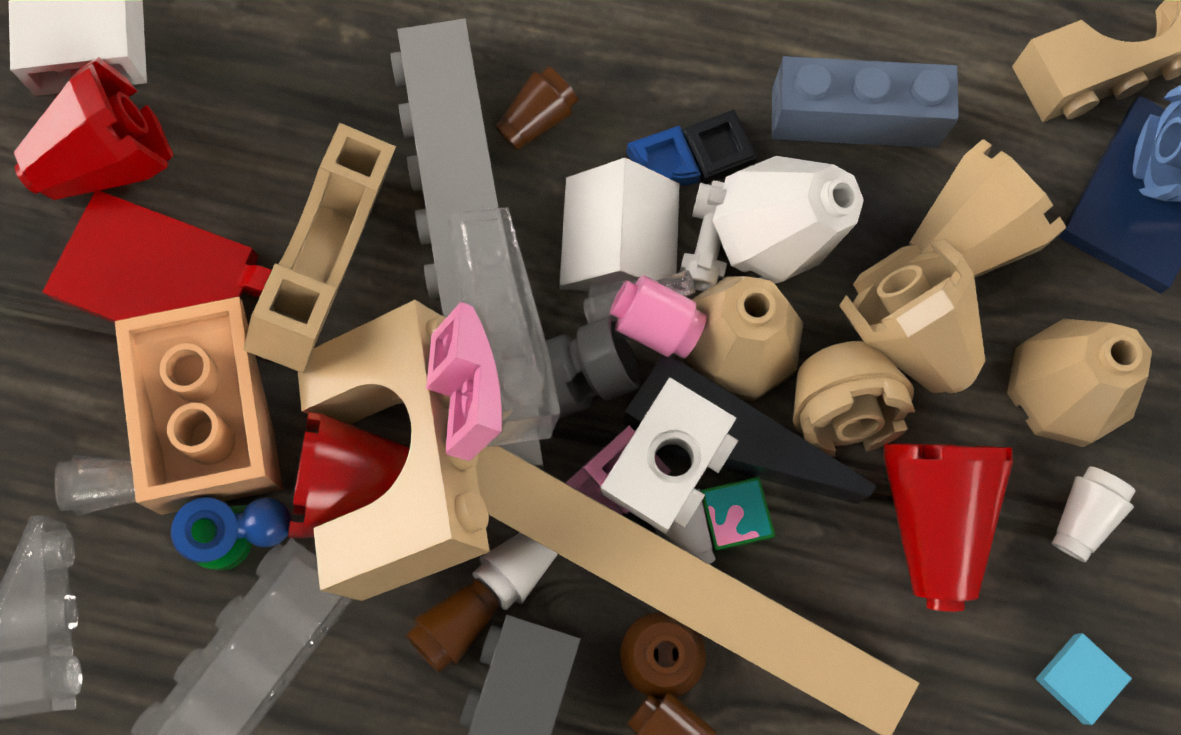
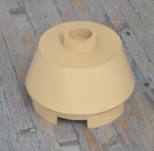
[793,341,915,457]

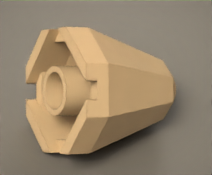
[909,139,1066,278]
[839,239,985,393]
[677,276,803,402]
[1007,319,1152,447]

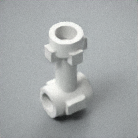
[680,180,727,291]

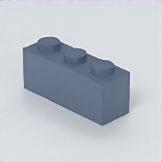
[771,56,959,148]

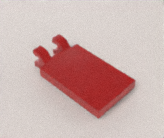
[42,191,272,357]

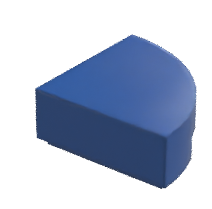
[626,125,701,186]

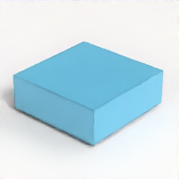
[1036,633,1132,725]

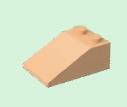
[115,297,283,515]

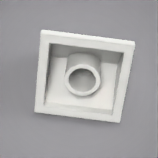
[560,158,680,293]

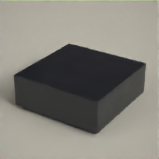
[682,109,757,184]

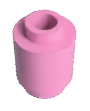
[609,275,707,358]

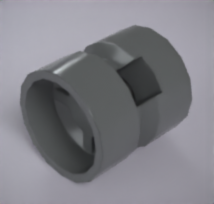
[530,316,641,419]

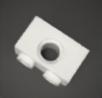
[600,377,738,534]

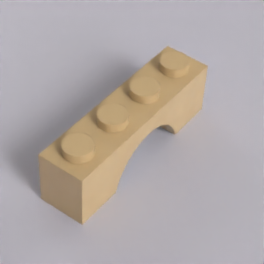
[1012,0,1181,122]
[243,123,396,373]

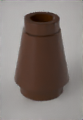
[494,66,579,151]
[405,579,501,673]

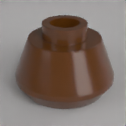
[620,612,706,699]

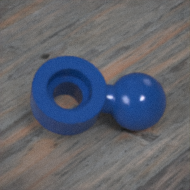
[170,497,291,563]

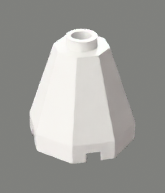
[712,156,864,284]

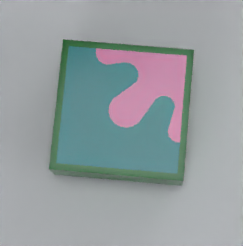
[700,477,775,552]

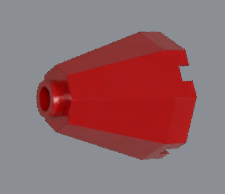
[14,57,174,200]

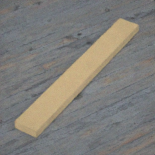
[475,442,919,735]

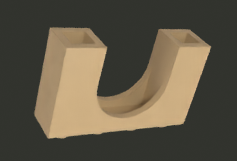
[298,300,490,601]

